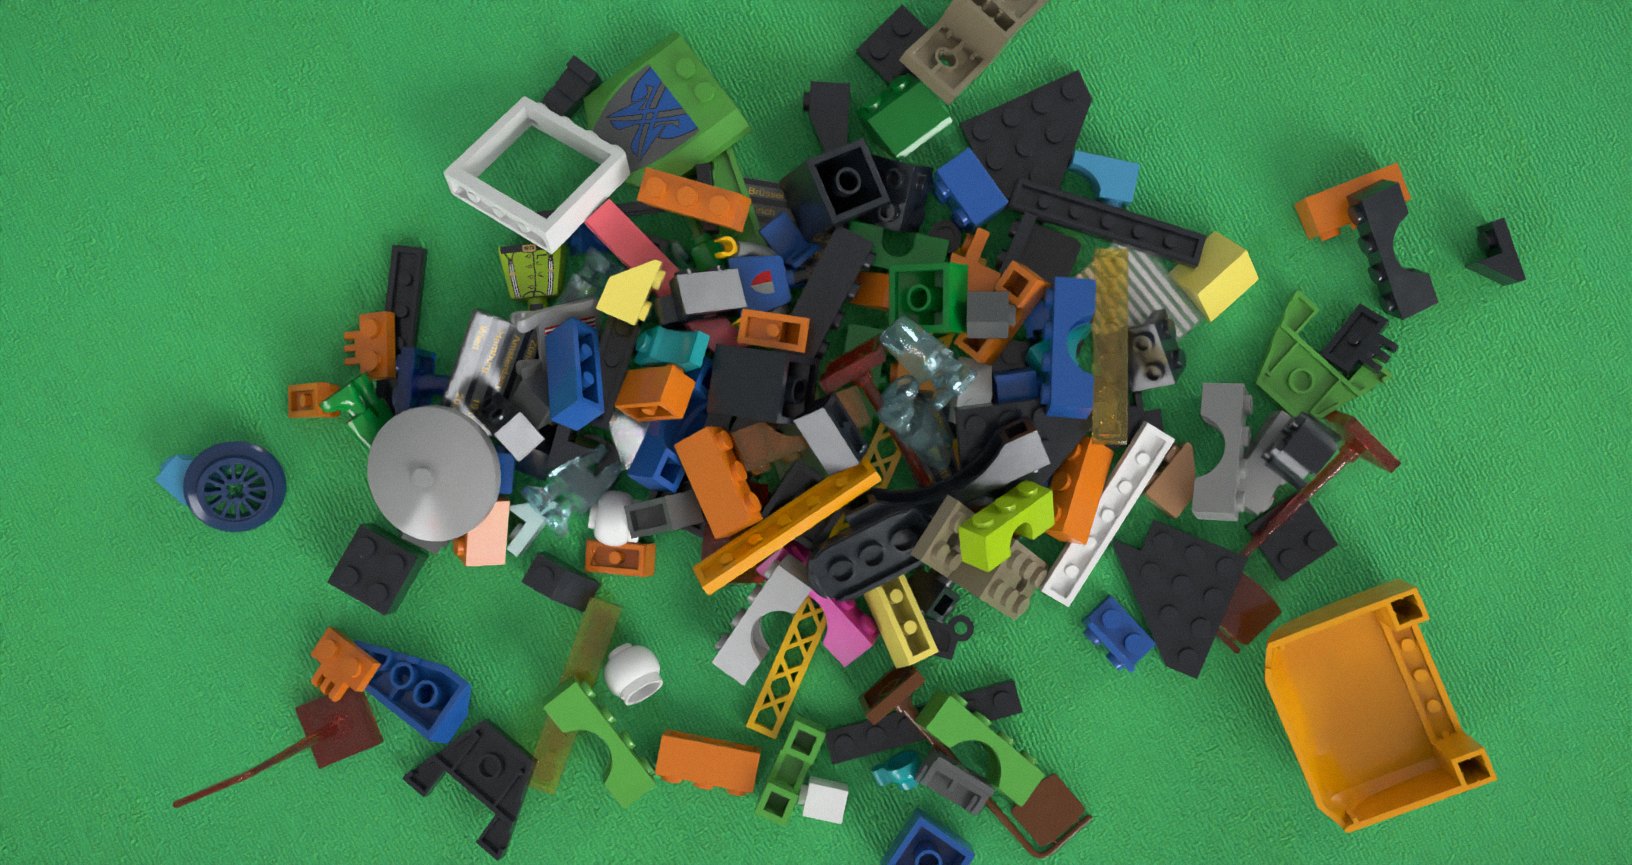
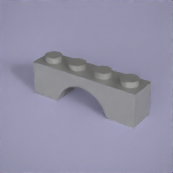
[1192,383,1253,521]
[712,553,812,686]

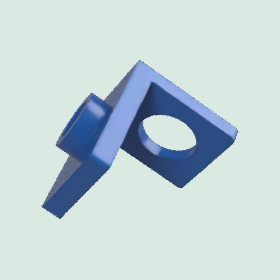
[758,211,820,269]

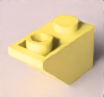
[596,260,666,325]

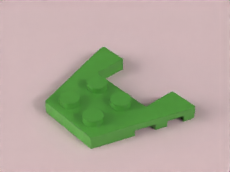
[1252,289,1394,419]

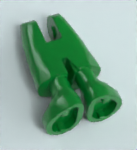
[318,372,394,453]

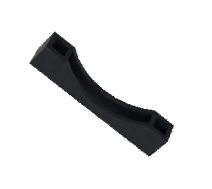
[842,415,1051,527]

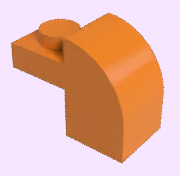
[948,227,1001,292]

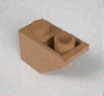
[1141,442,1196,518]

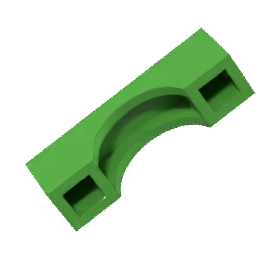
[542,675,656,810]
[914,689,1045,807]

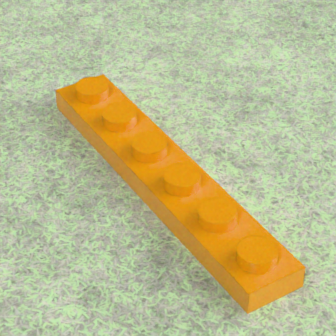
[692,455,882,596]

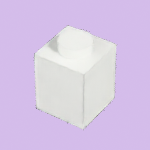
[797,776,848,824]

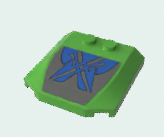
[583,31,752,189]

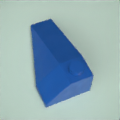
[354,640,471,744]

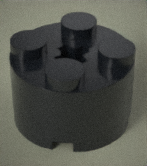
[1260,411,1343,490]

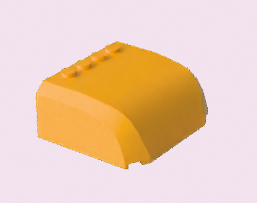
[1264,578,1498,833]

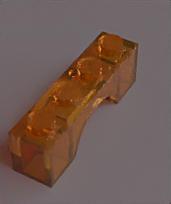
[729,385,871,476]

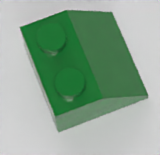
[856,73,952,161]
[889,262,968,334]

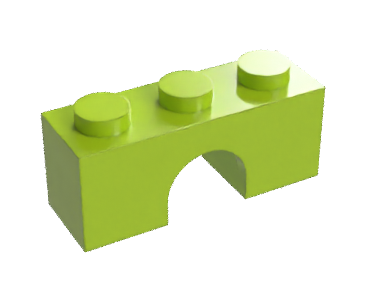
[958,480,1055,572]

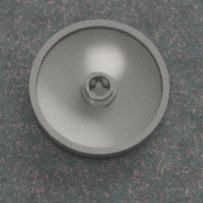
[367,405,501,541]

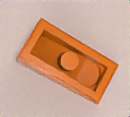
[584,539,656,577]

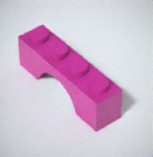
[755,539,880,668]

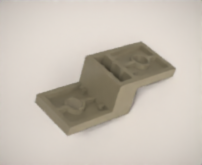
[899,0,1050,105]
[911,495,1050,621]

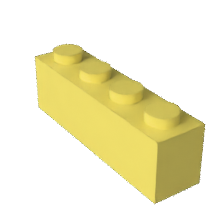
[863,574,939,669]

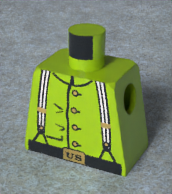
[498,244,567,311]

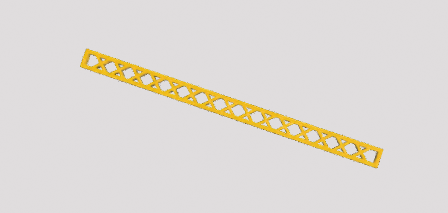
[746,247,987,740]

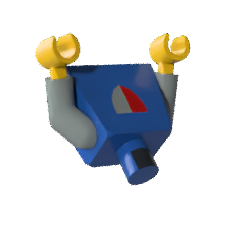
[714,236,808,340]

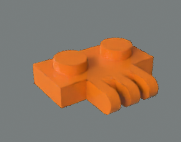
[344,311,396,380]
[310,627,381,702]

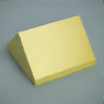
[1166,231,1259,323]

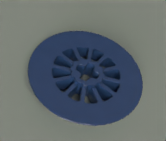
[183,441,286,532]

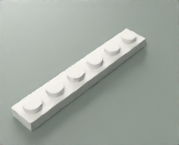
[1039,421,1175,607]

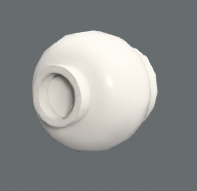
[588,491,643,546]
[604,643,663,705]

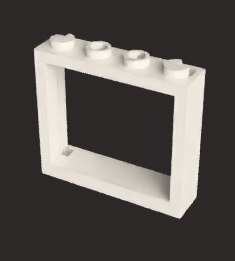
[443,96,630,254]

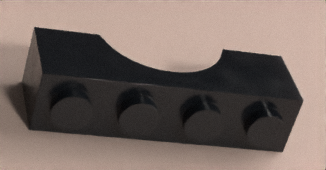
[1346,179,1439,320]

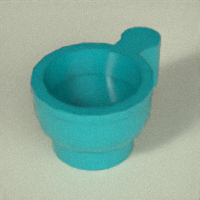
[871,750,922,790]

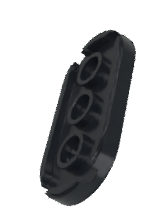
[806,505,932,601]

